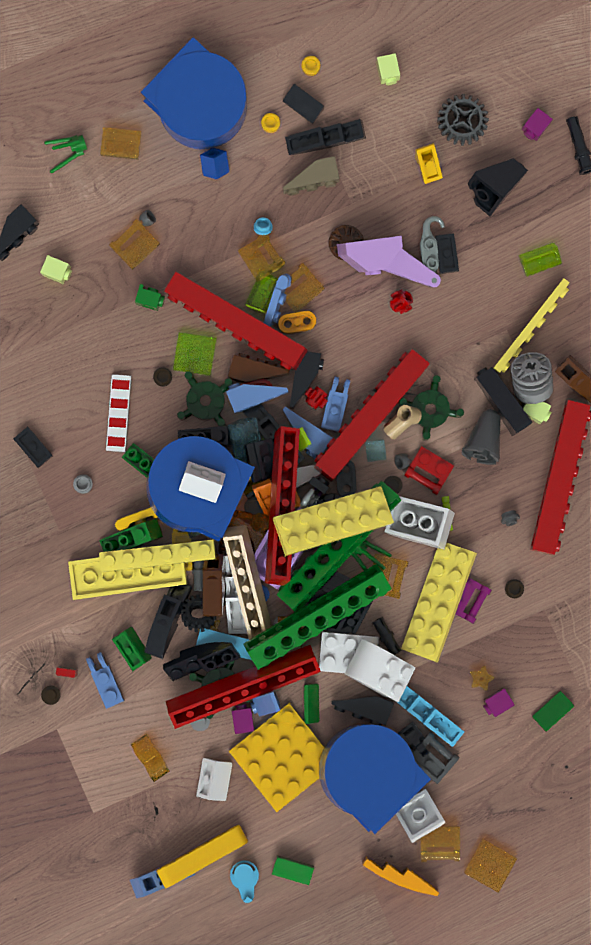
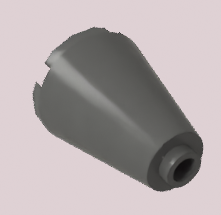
[461,409,501,465]

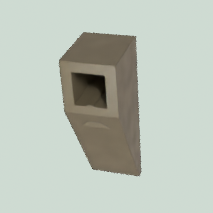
[283,156,339,196]

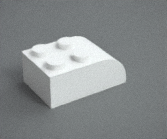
[385,496,455,550]
[319,632,379,673]
[345,639,415,702]

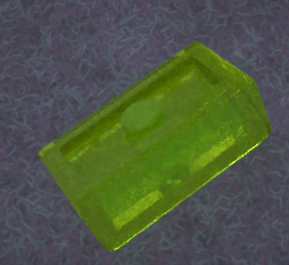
[519,243,562,277]
[245,272,278,314]

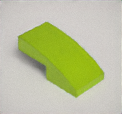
[299,427,311,452]

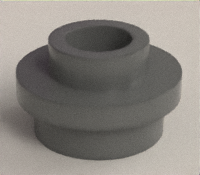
[501,510,520,526]

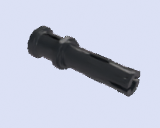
[566,116,591,175]

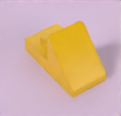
[415,143,443,184]

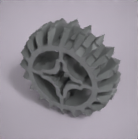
[437,94,489,146]

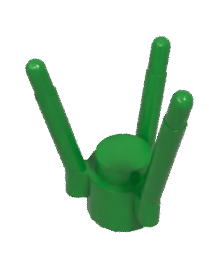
[44,135,87,173]
[352,540,392,571]

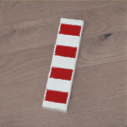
[106,375,131,452]

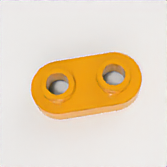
[278,311,316,334]

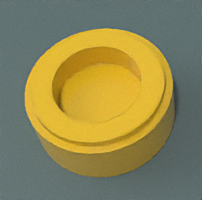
[301,56,320,76]
[261,113,280,133]

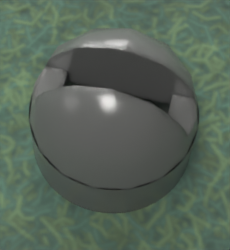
[139,210,156,226]
[394,453,411,470]

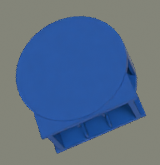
[141,37,247,149]
[146,436,255,542]
[319,724,431,834]

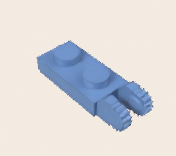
[263,273,292,326]
[321,376,350,432]
[86,652,124,709]

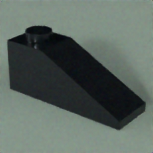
[290,351,324,409]

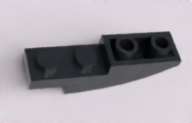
[145,585,192,660]
[163,642,241,681]

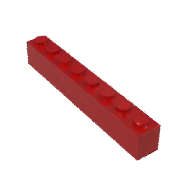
[164,272,308,370]
[314,349,430,482]
[530,400,591,555]
[265,426,300,586]
[165,645,321,729]

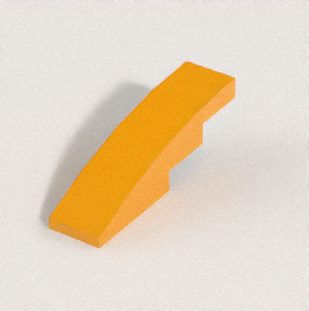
[362,856,439,896]

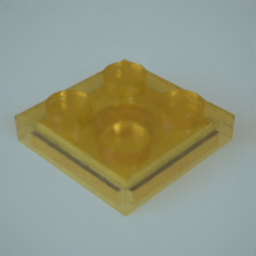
[464,839,517,893]

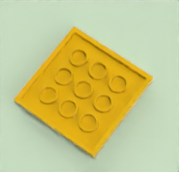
[229,703,325,812]

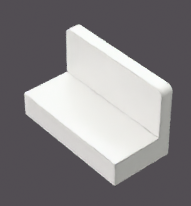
[179,461,226,503]
[196,758,232,801]

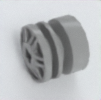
[511,352,553,404]

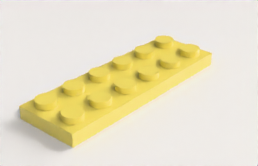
[273,486,394,556]
[401,543,477,662]
[68,557,188,600]

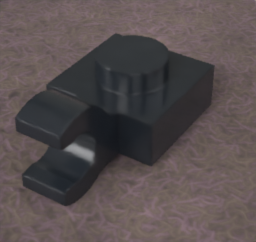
[398,722,429,757]

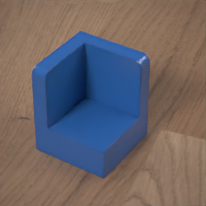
[200,148,229,179]

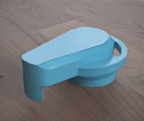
[230,860,259,903]

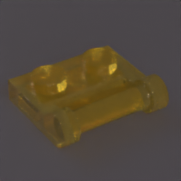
[109,219,160,270]
[238,234,285,282]
[274,263,325,313]
[368,554,409,599]
[420,826,460,862]

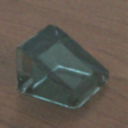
[365,440,386,462]

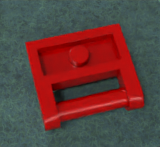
[404,446,454,495]

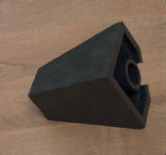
[468,158,528,216]

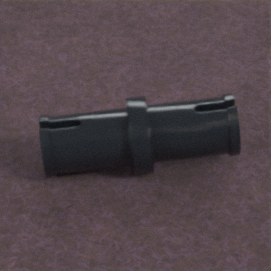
[372,617,402,655]

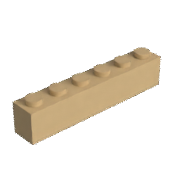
[223,525,272,640]

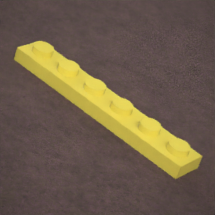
[493,278,570,374]
[99,540,216,572]

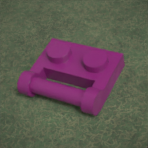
[455,577,492,624]

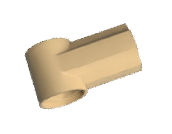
[383,405,422,440]

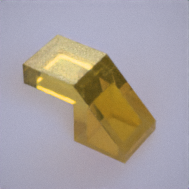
[131,734,170,782]

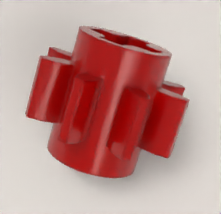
[390,289,413,314]
[305,386,327,410]

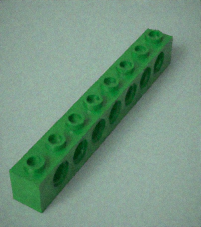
[276,480,401,612]
[243,564,392,669]

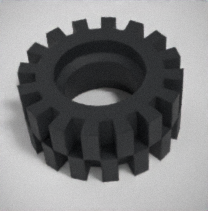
[181,594,216,632]

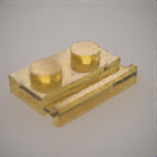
[100,127,141,160]

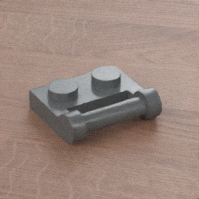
[412,732,460,784]

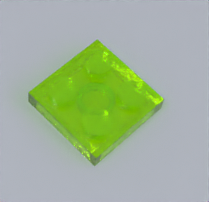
[173,332,217,376]

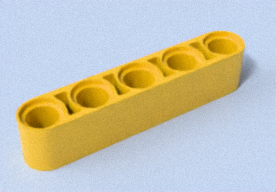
[156,824,249,888]

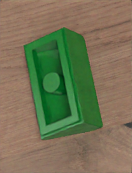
[112,627,152,672]
[304,684,320,724]
[532,691,575,732]
[272,855,314,885]

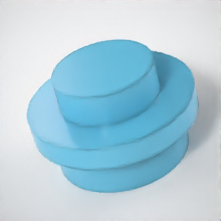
[254,217,273,235]

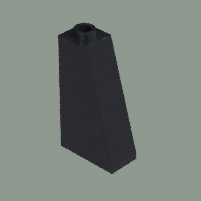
[474,367,533,436]

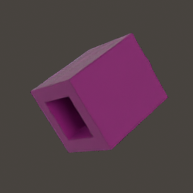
[522,108,553,141]
[483,688,515,717]
[232,704,255,734]

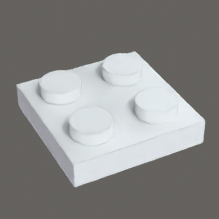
[396,789,446,843]

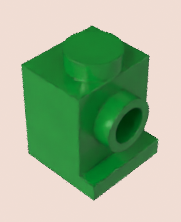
[135,284,165,311]

